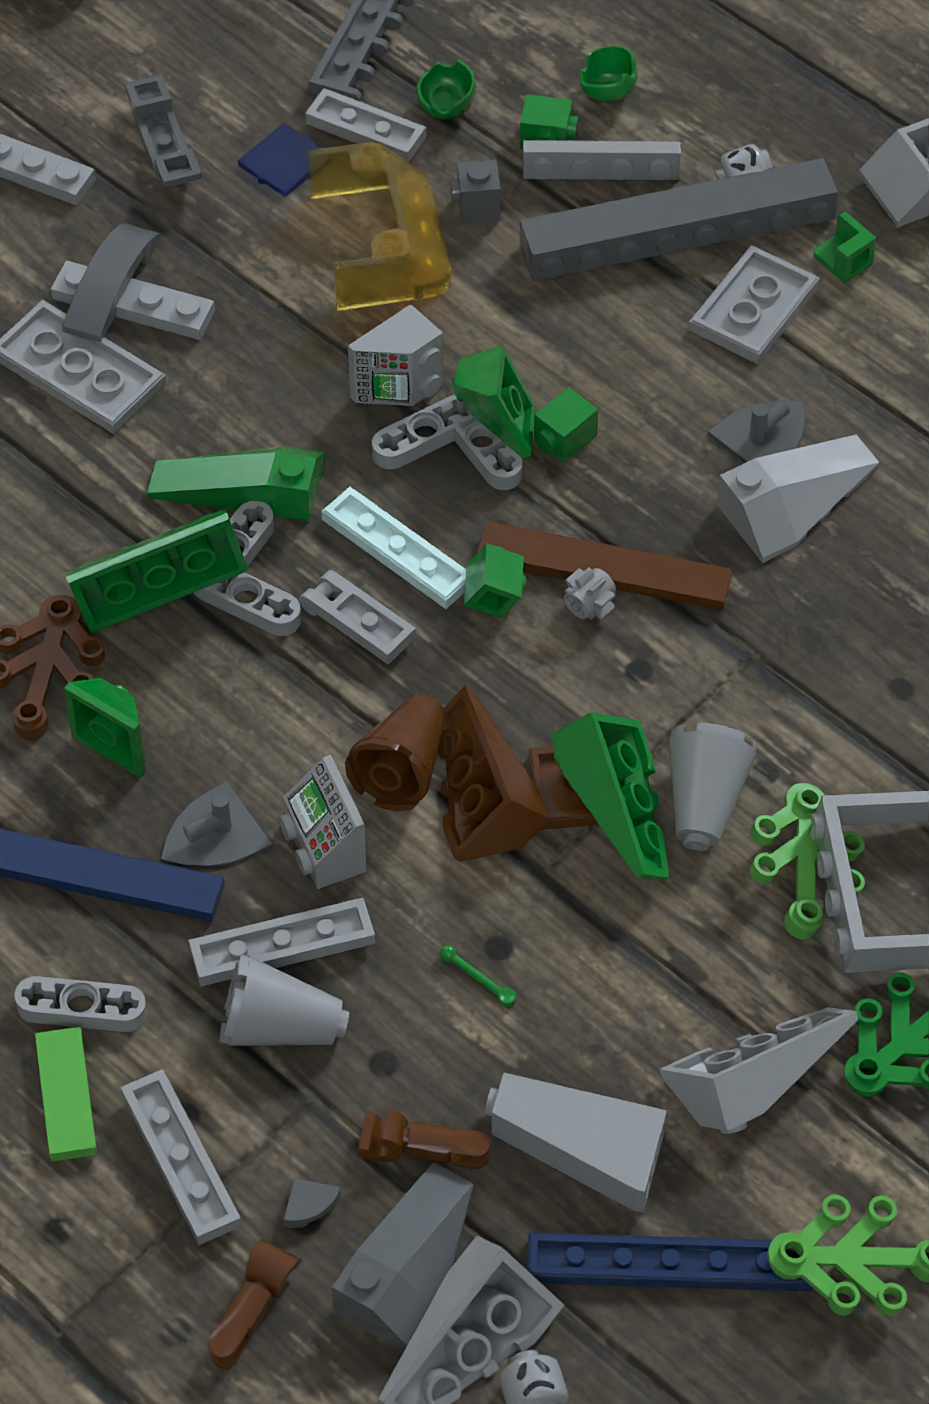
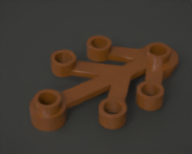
[0,595,105,740]

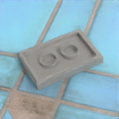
[689,245,820,364]

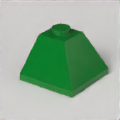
[452,345,536,459]
[64,678,146,778]

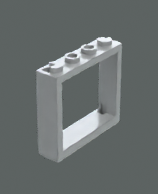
[810,791,929,973]

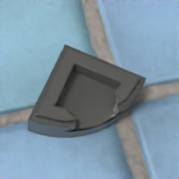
[284,1178,341,1228]

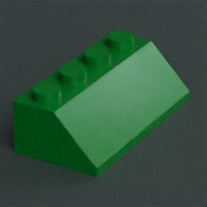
[66,509,249,633]

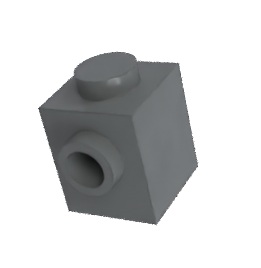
[450,160,501,224]

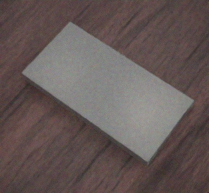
[0,299,166,434]

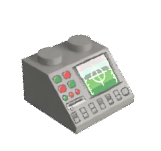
[348,304,444,406]
[279,755,367,889]

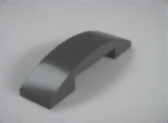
[125,74,202,188]
[63,223,160,343]

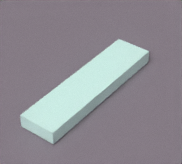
[322,487,466,609]

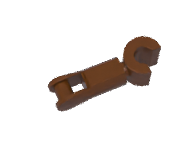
[359,1109,490,1169]
[208,1239,302,1368]

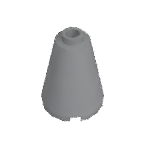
[669,723,757,851]
[219,954,349,1046]

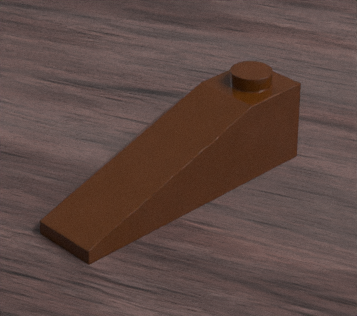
[439,685,550,862]

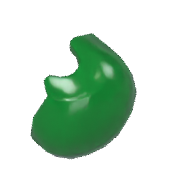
[579,46,638,103]
[416,60,476,119]

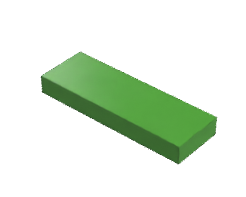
[35,1027,97,1162]

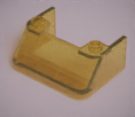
[308,142,451,311]

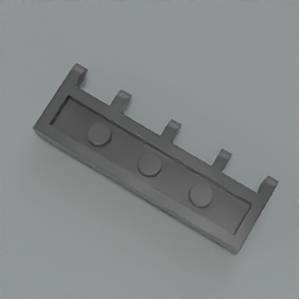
[309,0,415,102]

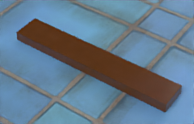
[477,521,733,611]

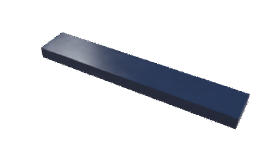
[0,829,225,922]
[527,1233,813,1292]

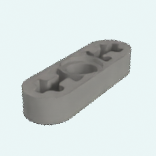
[14,976,147,1032]

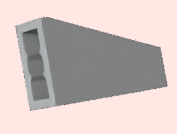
[485,1073,667,1213]

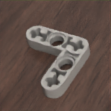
[372,395,522,490]
[194,501,301,636]

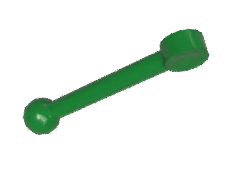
[439,945,516,1008]

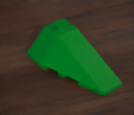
[147,446,326,521]
[550,712,669,881]

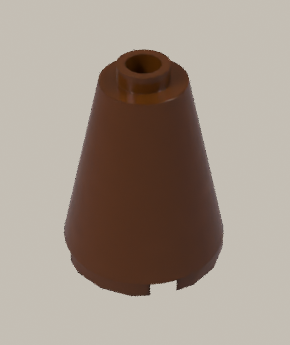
[345,694,446,811]

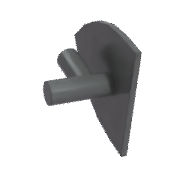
[708,401,805,463]
[161,782,272,868]

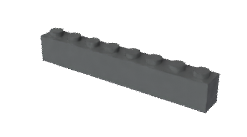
[520,158,838,281]

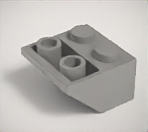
[859,118,929,228]

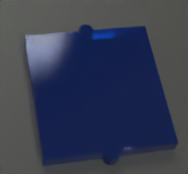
[238,123,331,197]

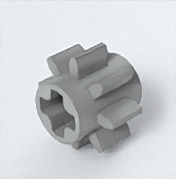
[564,567,616,620]

